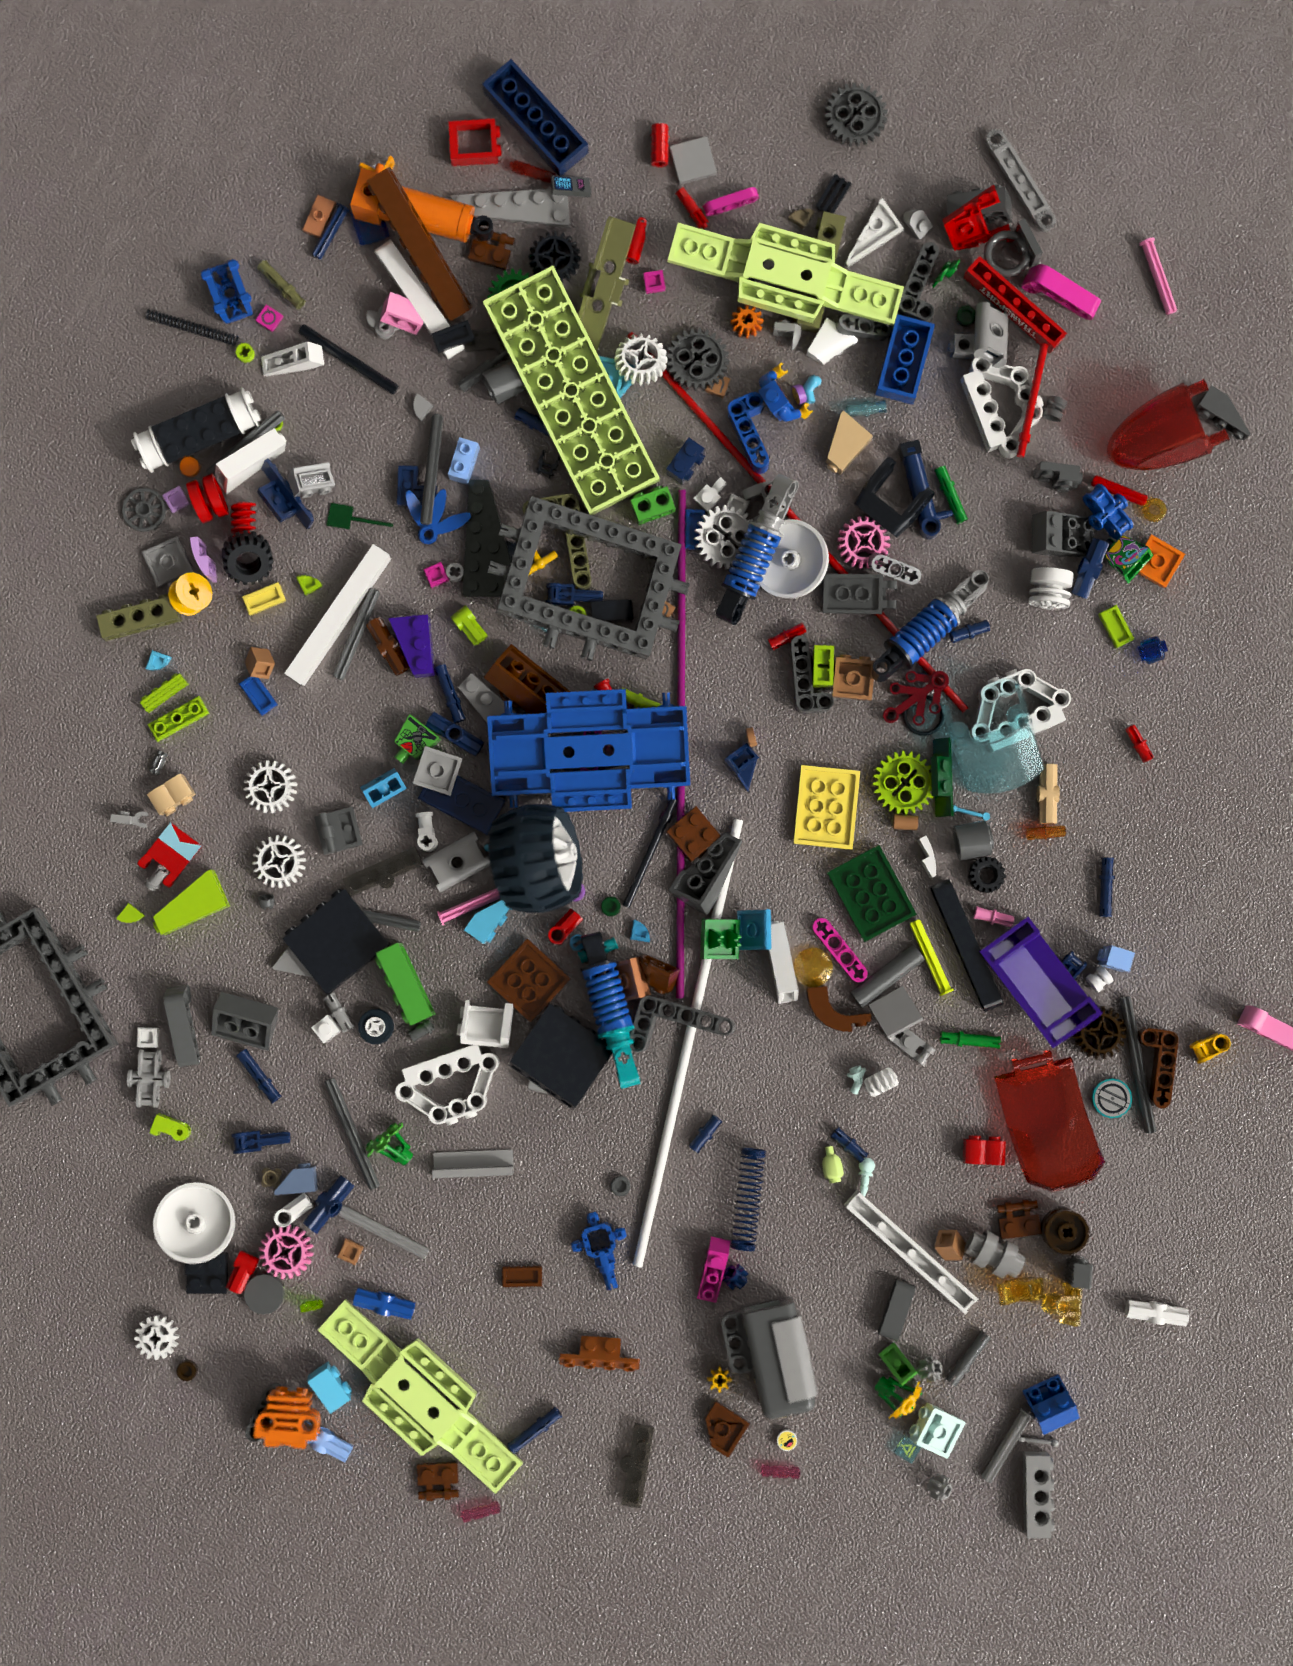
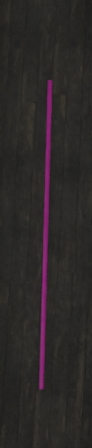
[676,490,686,998]

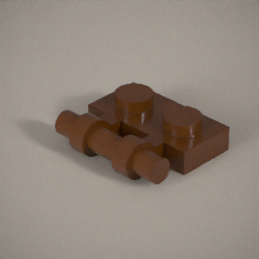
[468,228,515,271]
[997,1199,1041,1239]
[417,1461,459,1501]

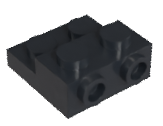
[185,1251,228,1294]

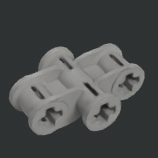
[127,1049,171,1108]

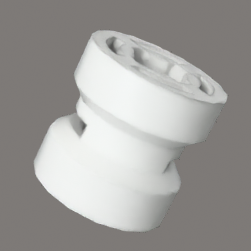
[1085,965,1114,993]

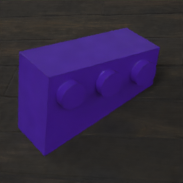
[388,615,435,678]

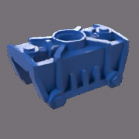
[201,259,253,324]

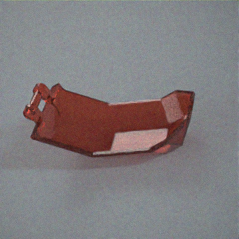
[994,1050,1105,1192]

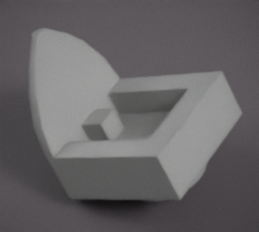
[903,209,933,240]
[773,320,801,350]

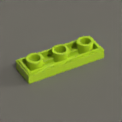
[147,696,210,742]

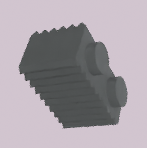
[1064,1255,1093,1289]

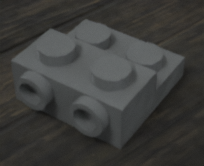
[1033,461,1083,492]

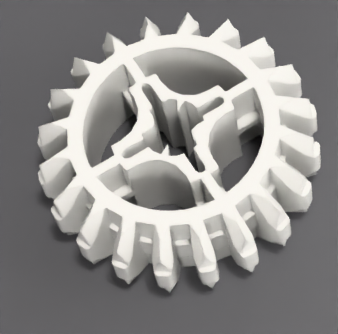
[614,333,667,386]
[243,760,297,813]
[252,835,306,888]

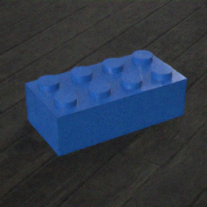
[875,314,935,405]

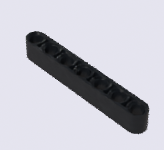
[930,879,1003,1012]

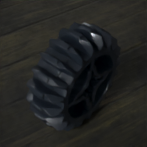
[528,231,581,283]

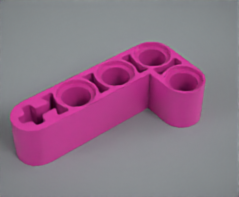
[1021,264,1101,320]

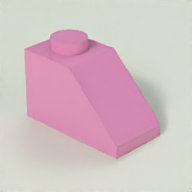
[380,292,423,335]

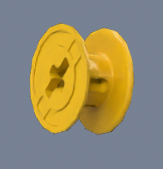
[168,572,213,616]

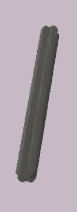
[420,414,443,525]
[324,1078,380,1190]

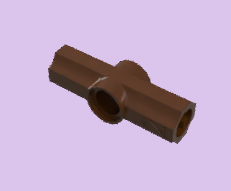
[366,617,410,676]

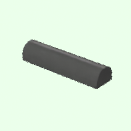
[850,944,925,1008]

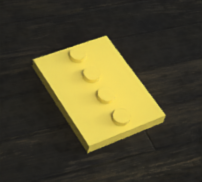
[793,765,860,850]

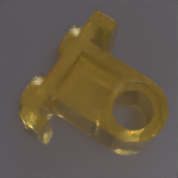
[1042,1283,1083,1327]

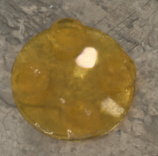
[793,948,833,987]

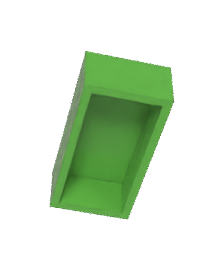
[375,943,436,1026]

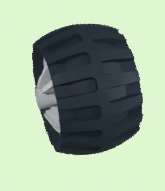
[488,804,583,913]

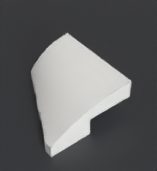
[806,318,858,365]

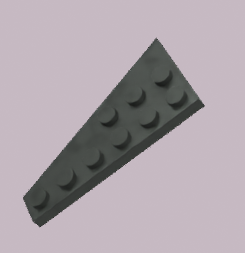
[463,480,511,598]

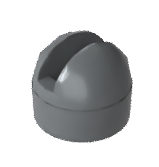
[258,894,275,910]

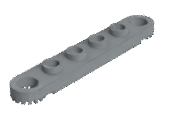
[985,129,1056,232]

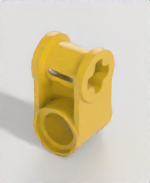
[1189,1033,1231,1064]

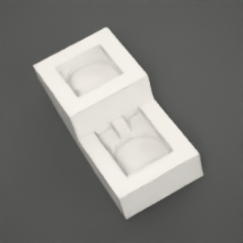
[917,836,936,878]

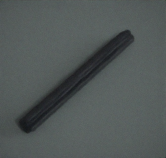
[298,324,399,395]

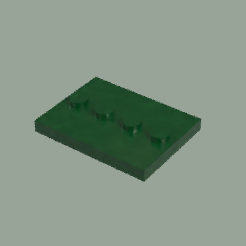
[827,845,917,942]

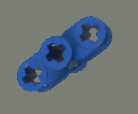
[1083,484,1133,540]

